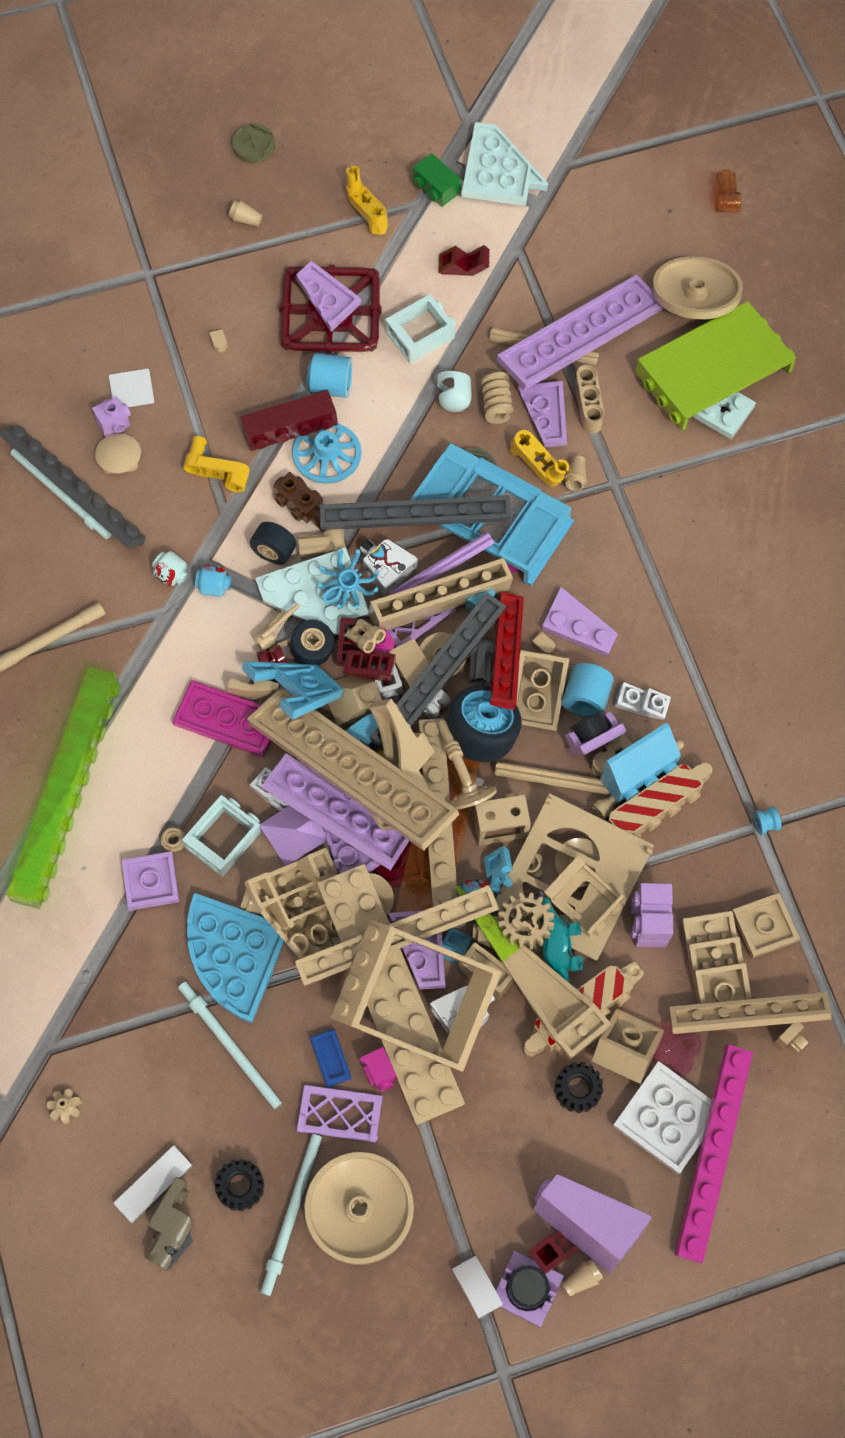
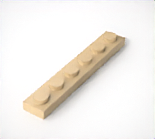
[669,992,831,1034]

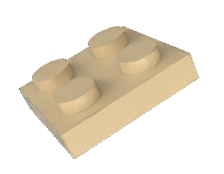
[732,893,800,958]

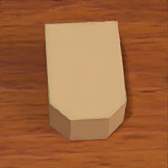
[209,329,228,352]
[532,632,555,654]

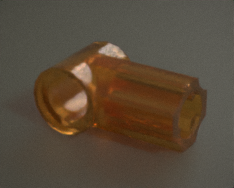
[716,170,741,213]

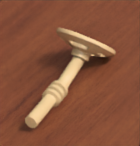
[437,720,497,809]

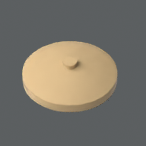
[652,256,743,319]
[305,1152,414,1265]

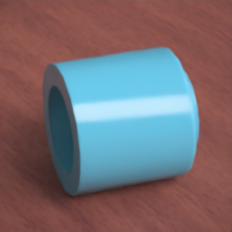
[307,353,353,398]
[562,663,614,718]

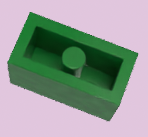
[412,153,461,207]

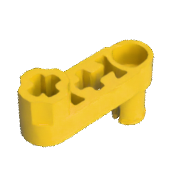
[346,166,388,235]
[509,430,569,487]
[183,436,250,493]

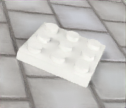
[613,1061,712,1175]

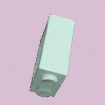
[385,294,456,364]
[182,795,261,877]

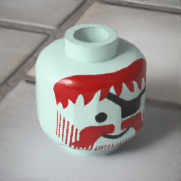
[152,551,188,587]

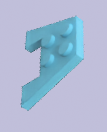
[242,661,343,720]

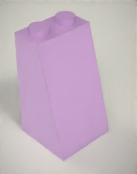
[533,1174,652,1274]

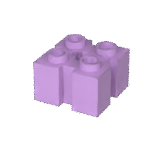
[631,883,673,948]

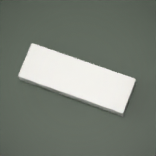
[113,1145,192,1224]

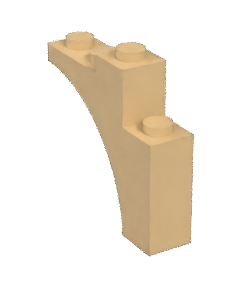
[369,699,435,831]

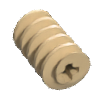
[481,372,513,424]

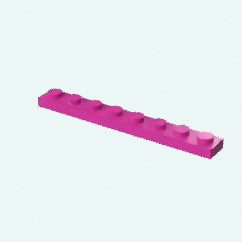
[674,1044,753,1263]

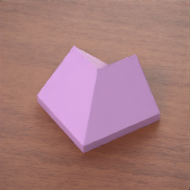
[260,806,327,866]

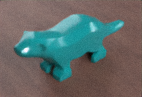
[541,897,583,984]

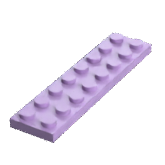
[497,275,664,390]

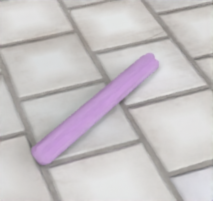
[388,532,494,595]

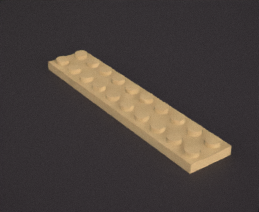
[247,687,459,851]
[317,864,465,1126]

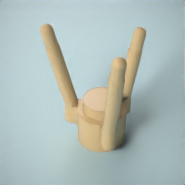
[253,603,300,651]

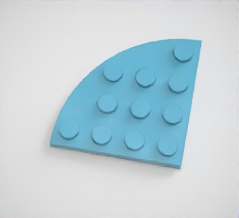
[187,893,285,1024]

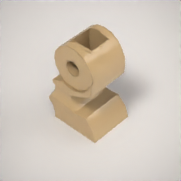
[591,734,632,779]

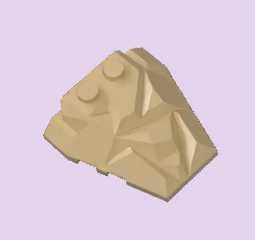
[244,848,341,959]

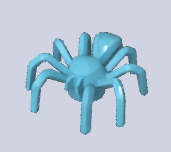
[317,549,379,610]

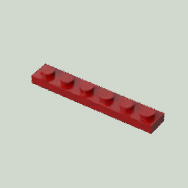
[490,592,524,710]

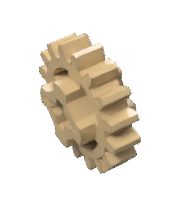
[498,893,554,949]

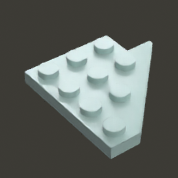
[462,122,548,206]
[255,547,369,639]

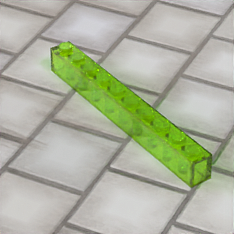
[6,667,121,909]

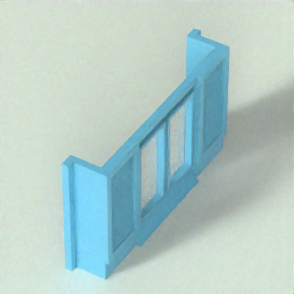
[410,443,574,586]

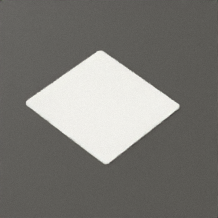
[109,369,154,407]

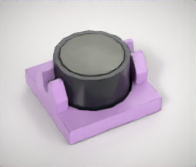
[565,711,626,756]
[496,1251,564,1327]

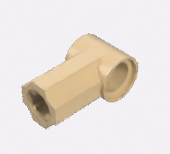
[298,529,345,558]

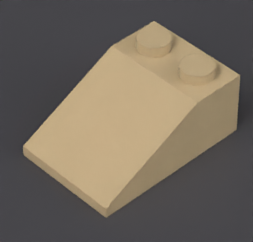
[516,649,570,731]

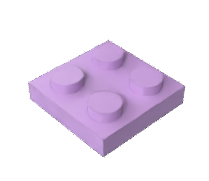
[121,851,180,911]

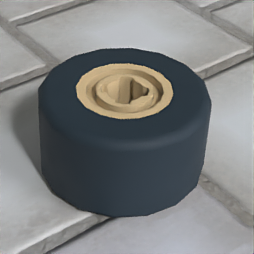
[250,521,296,565]
[289,619,334,666]

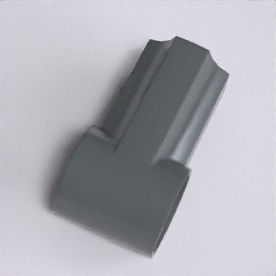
[469,638,494,686]

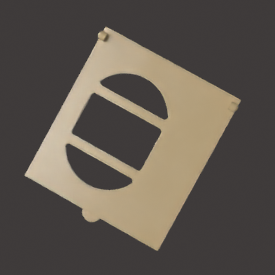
[495,793,654,961]

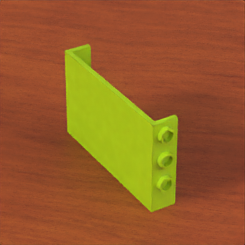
[635,301,796,431]

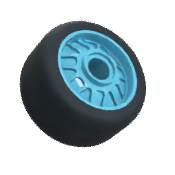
[445,685,522,762]

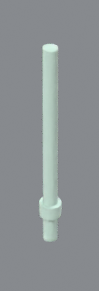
[10,449,112,539]
[178,982,282,1109]
[260,1134,322,1296]

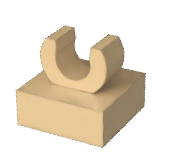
[774,1022,808,1053]

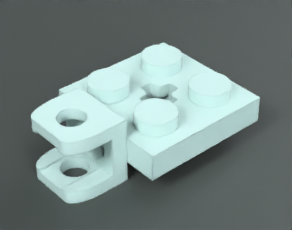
[692,392,756,440]

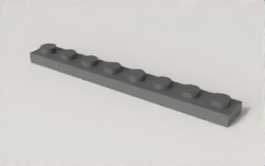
[0,425,146,549]
[320,495,511,530]
[370,593,506,750]

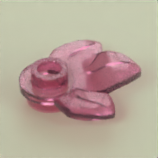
[652,1025,702,1077]

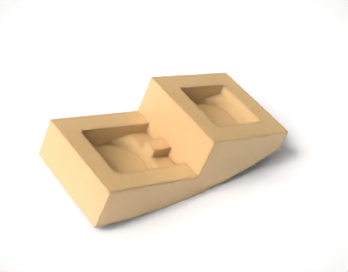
[227,678,280,700]

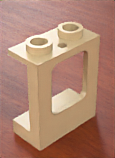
[543,855,625,937]

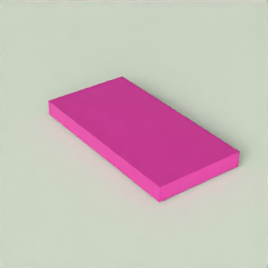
[172,680,271,758]

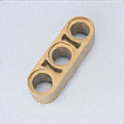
[575,365,604,434]

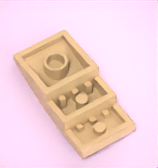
[681,911,752,1004]

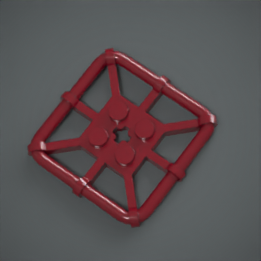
[279,265,382,354]

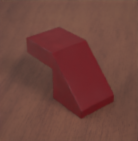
[439,245,490,276]
[528,1231,580,1274]

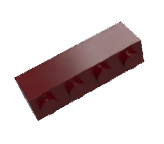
[240,390,338,451]

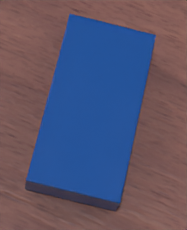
[310,1029,352,1088]

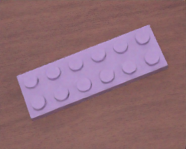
[261,753,409,870]

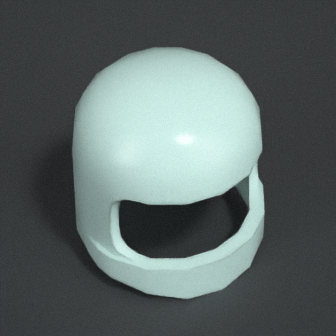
[437,371,472,412]

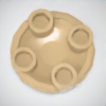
[95,433,141,474]

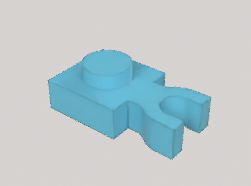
[484,846,513,894]

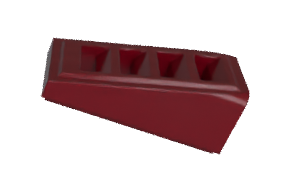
[337,617,365,667]
[343,650,396,683]

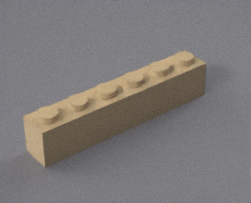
[368,558,513,631]

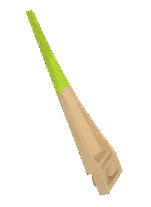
[455,886,612,1060]

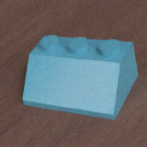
[600,722,681,803]

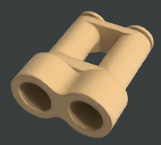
[346,619,386,653]

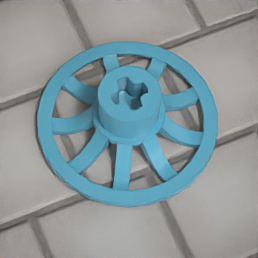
[293,424,362,484]

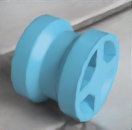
[753,806,781,835]

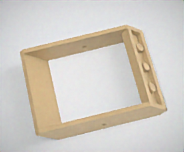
[331,920,502,1072]

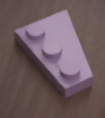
[517,381,568,447]
[542,587,618,657]
[388,911,445,990]

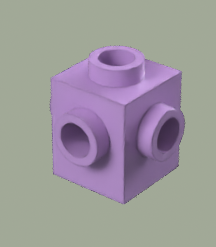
[92,396,131,437]

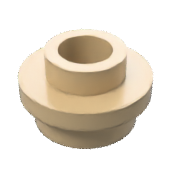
[161,827,186,852]

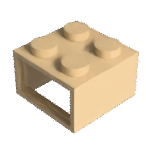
[473,793,531,847]

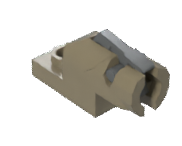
[144,1177,193,1271]

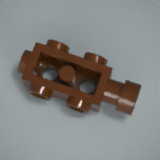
[273,472,326,532]

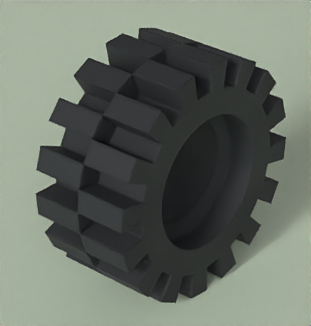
[554,1062,603,1113]
[214,1159,264,1211]

